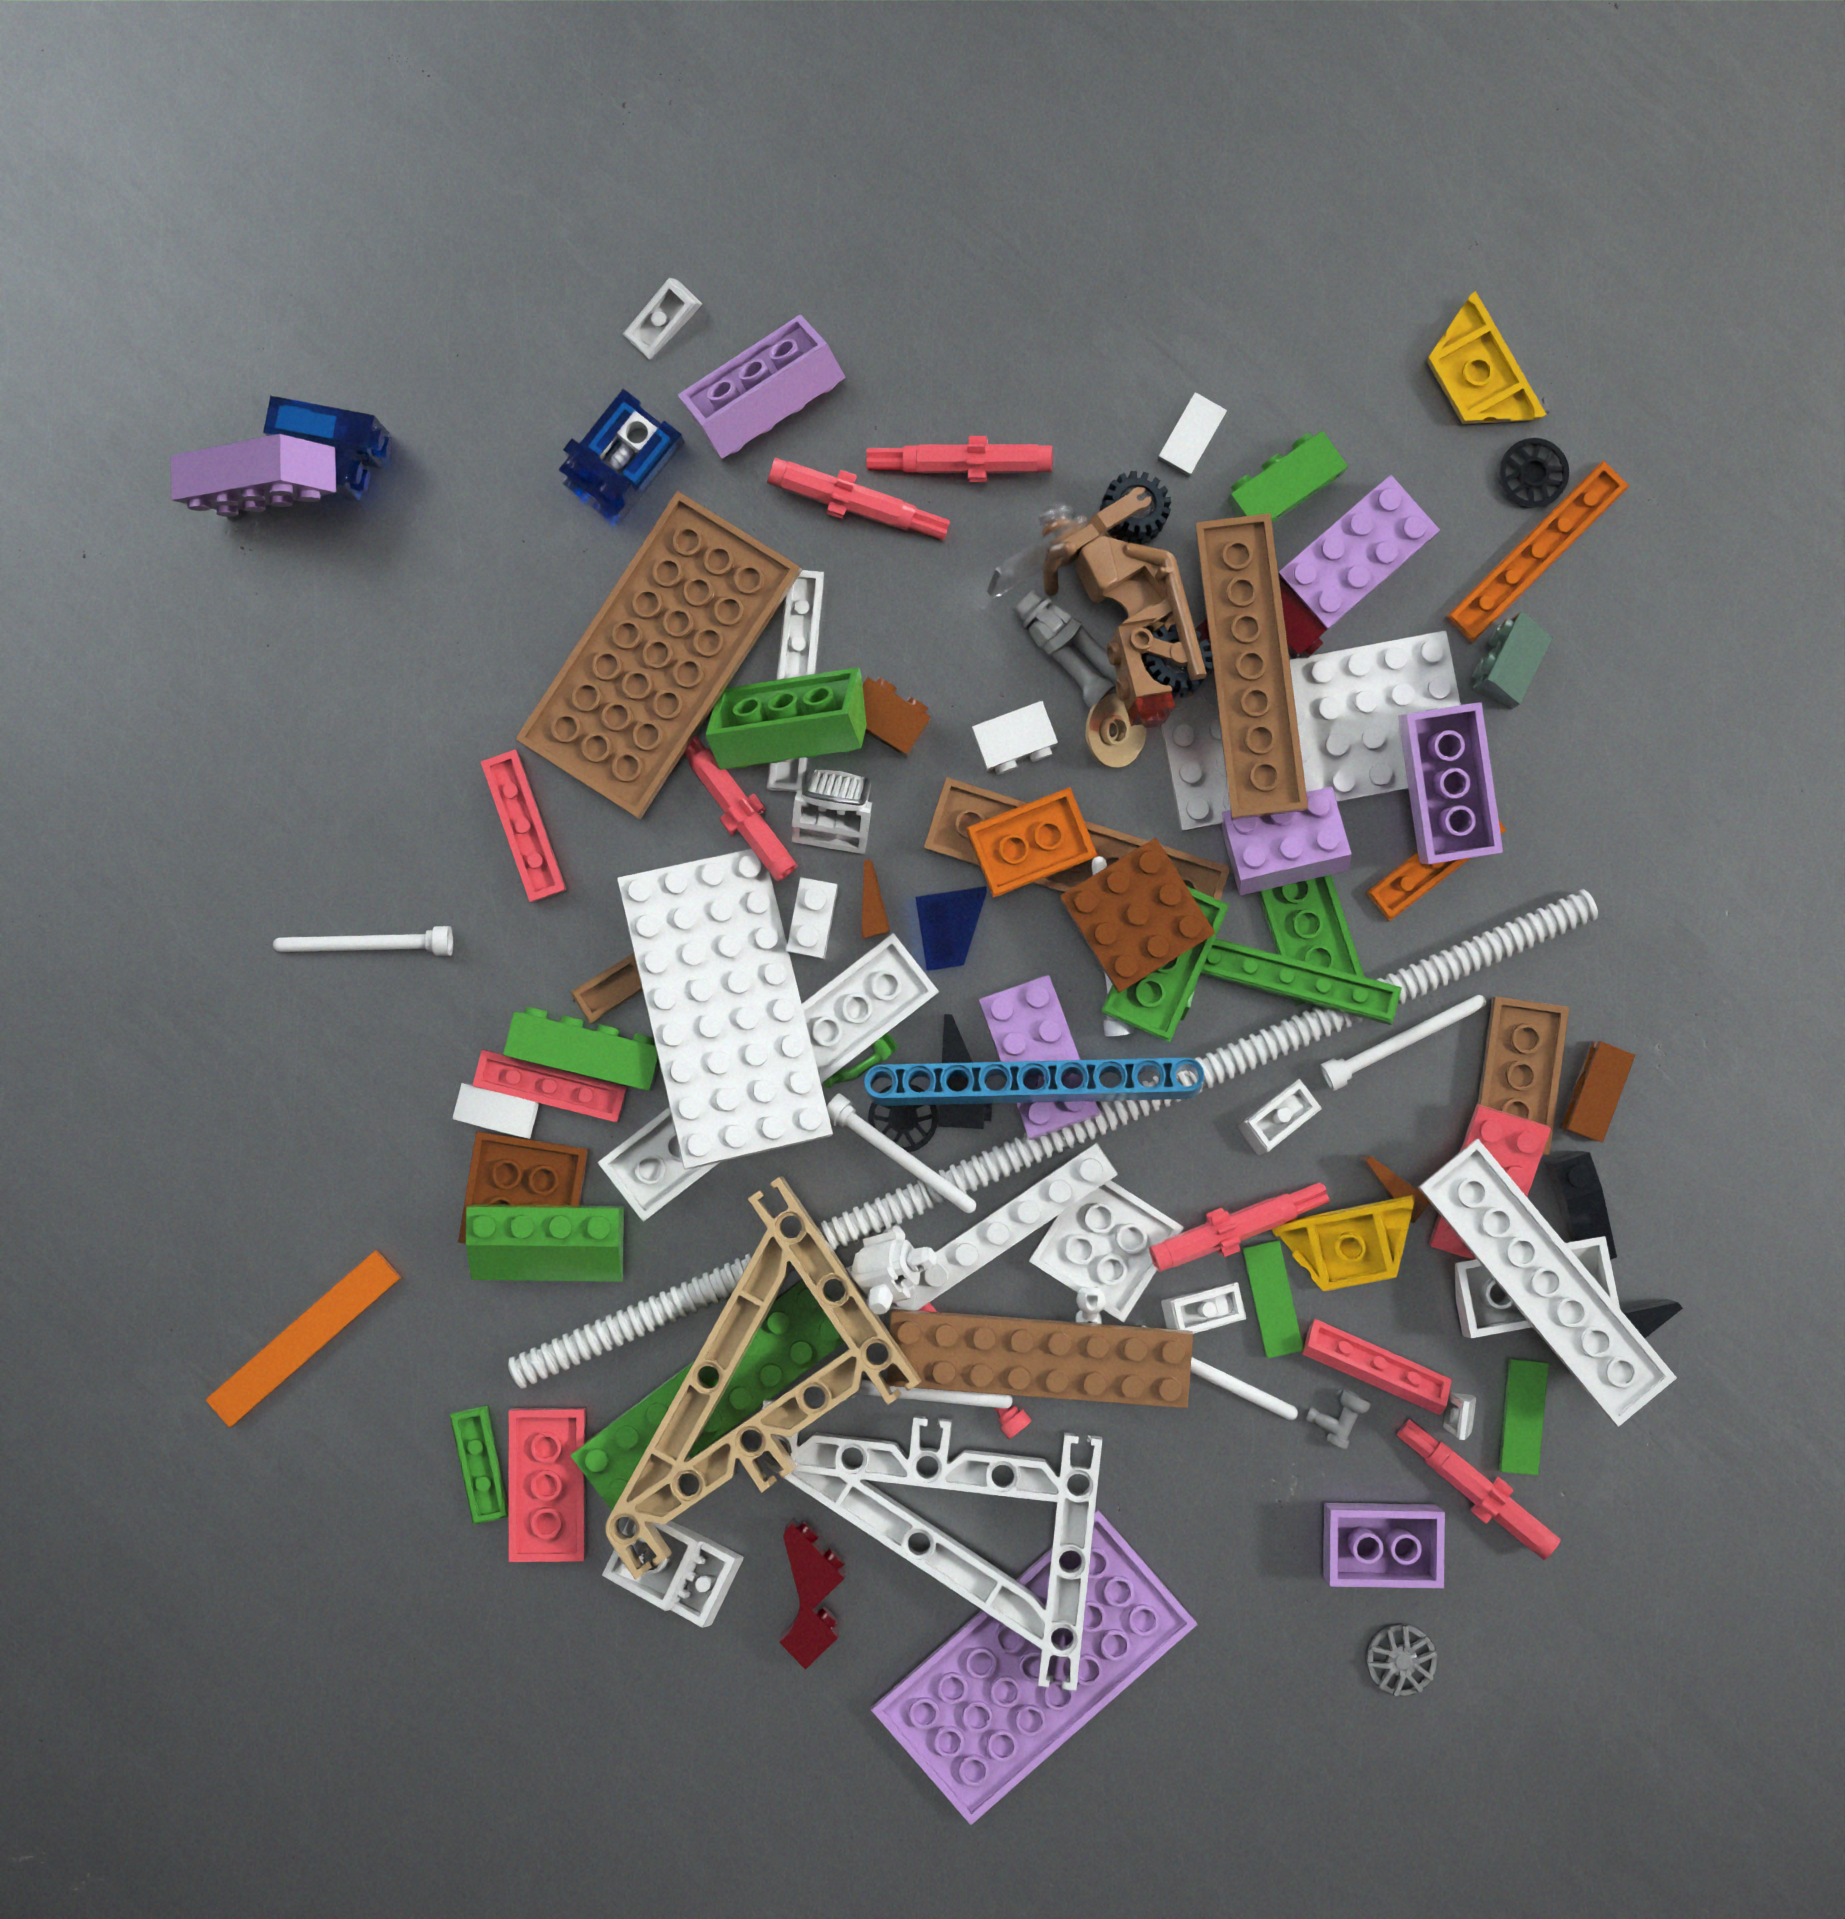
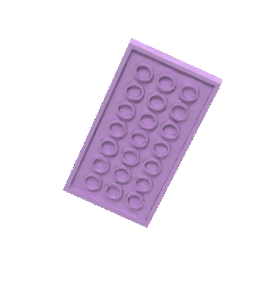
[871,1508,1198,1825]

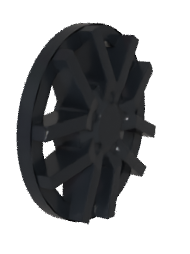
[1499,438,1569,508]
[868,1084,938,1153]

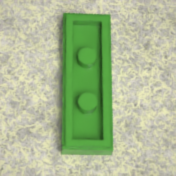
[1241,1240,1303,1359]
[1498,1358,1549,1475]
[449,1405,509,1525]

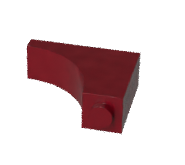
[1195,578,1327,659]

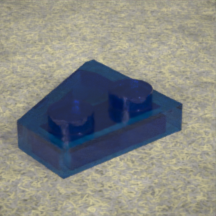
[915,886,987,971]

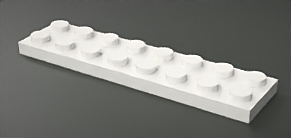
[1418,1139,1677,1427]

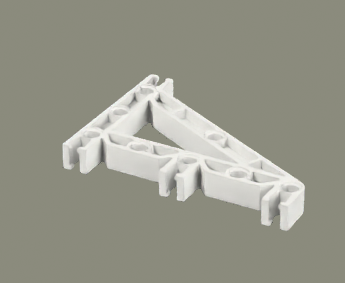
[758,1398,1102,1691]

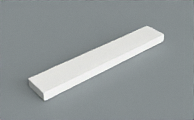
[766,570,824,793]

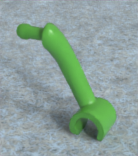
[824,1033,898,1088]

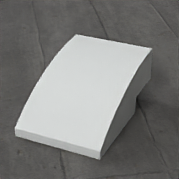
[602,1518,744,1628]

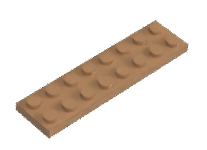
[1195,513,1308,820]
[924,777,1231,900]
[887,1309,1194,1408]

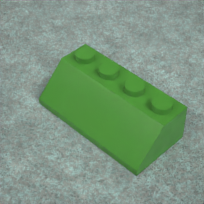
[706,667,867,770]
[466,1204,624,1282]

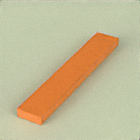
[1445,460,1629,643]
[205,1250,402,1428]

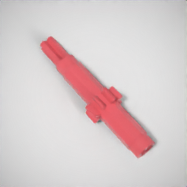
[866,436,1053,482]
[767,458,950,540]
[684,735,798,881]
[1149,1182,1330,1272]
[1396,1418,1561,1560]

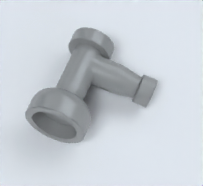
[1305,1389,1372,1449]

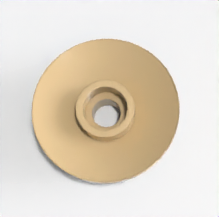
[1086,693,1147,768]

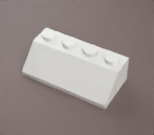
[1455,1236,1620,1338]

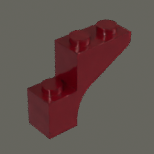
[779,1518,846,1670]

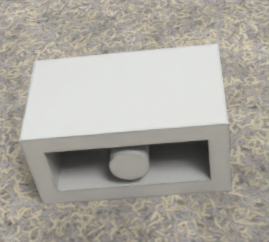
[971,701,1058,775]
[786,877,839,960]

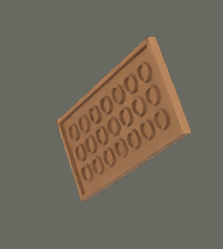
[515,491,802,819]

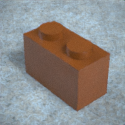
[862,677,931,758]

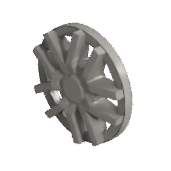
[1366,1624,1437,1696]

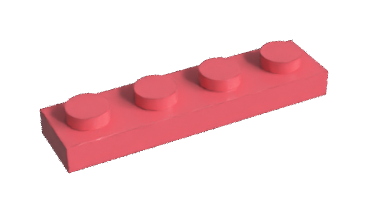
[481,749,566,903]
[472,1050,628,1123]
[1302,1319,1452,1415]

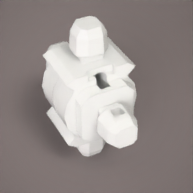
[837,1224,937,1315]

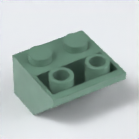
[1472,612,1553,709]

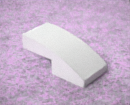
[452,1083,539,1139]

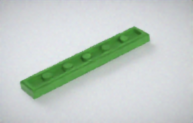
[1200,938,1402,1025]

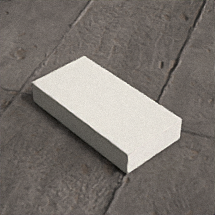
[1158,392,1227,477]

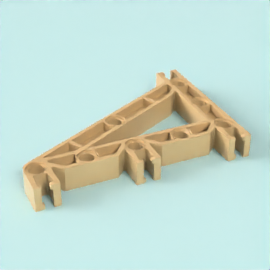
[605,1177,921,1580]

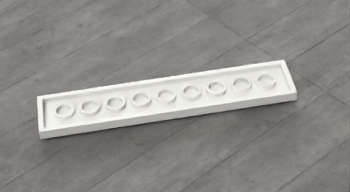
[598,933,939,1222]

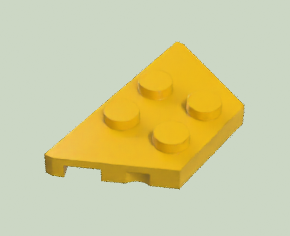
[1426,291,1547,424]
[1272,1195,1415,1291]

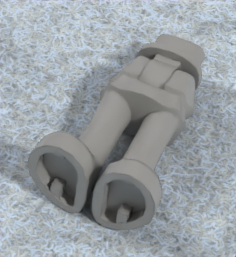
[1013,590,1118,709]

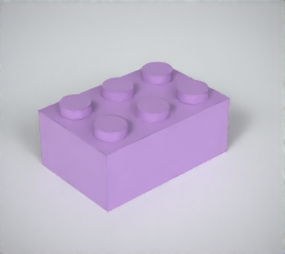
[1221,786,1352,896]
[1323,1503,1445,1588]

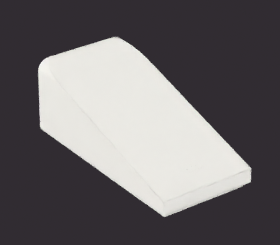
[623,278,702,360]
[1237,1079,1322,1155]
[1161,1282,1247,1334]
[1443,1392,1476,1440]

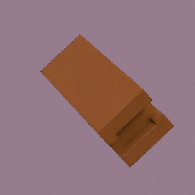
[1559,1041,1636,1142]

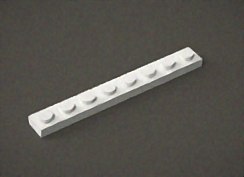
[866,1142,1118,1330]

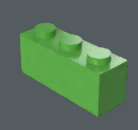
[1227,430,1348,523]

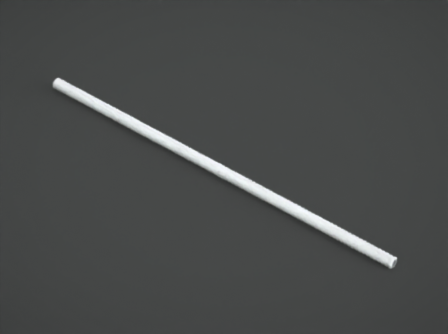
[508,889,1598,1389]

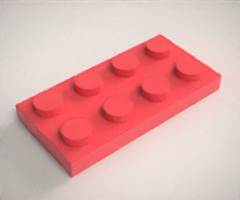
[1429,1104,1551,1260]
[509,1408,586,1562]

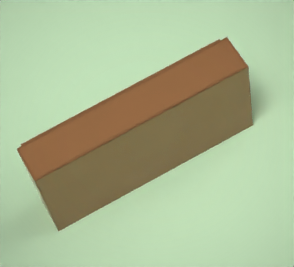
[570,953,643,1024]

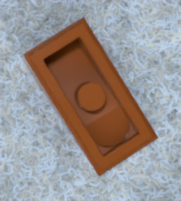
[861,859,891,940]
[1360,1155,1430,1224]

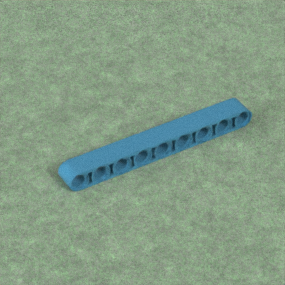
[864,1058,1204,1106]

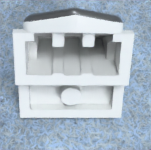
[792,769,872,854]

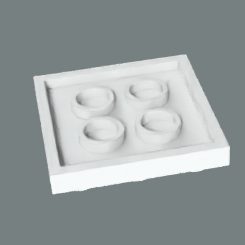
[1028,1180,1184,1322]

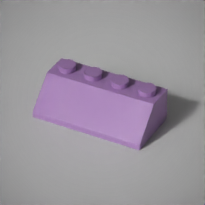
[678,314,846,459]

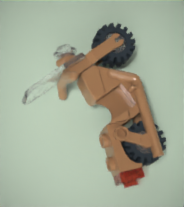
[987,471,1213,728]

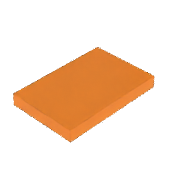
[966,787,1098,898]

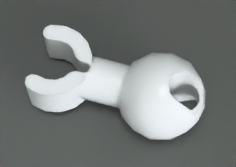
[1076,1286,1106,1324]

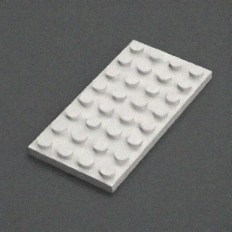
[1158,631,1461,832]
[617,849,833,1170]

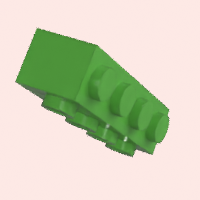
[503,1006,660,1091]

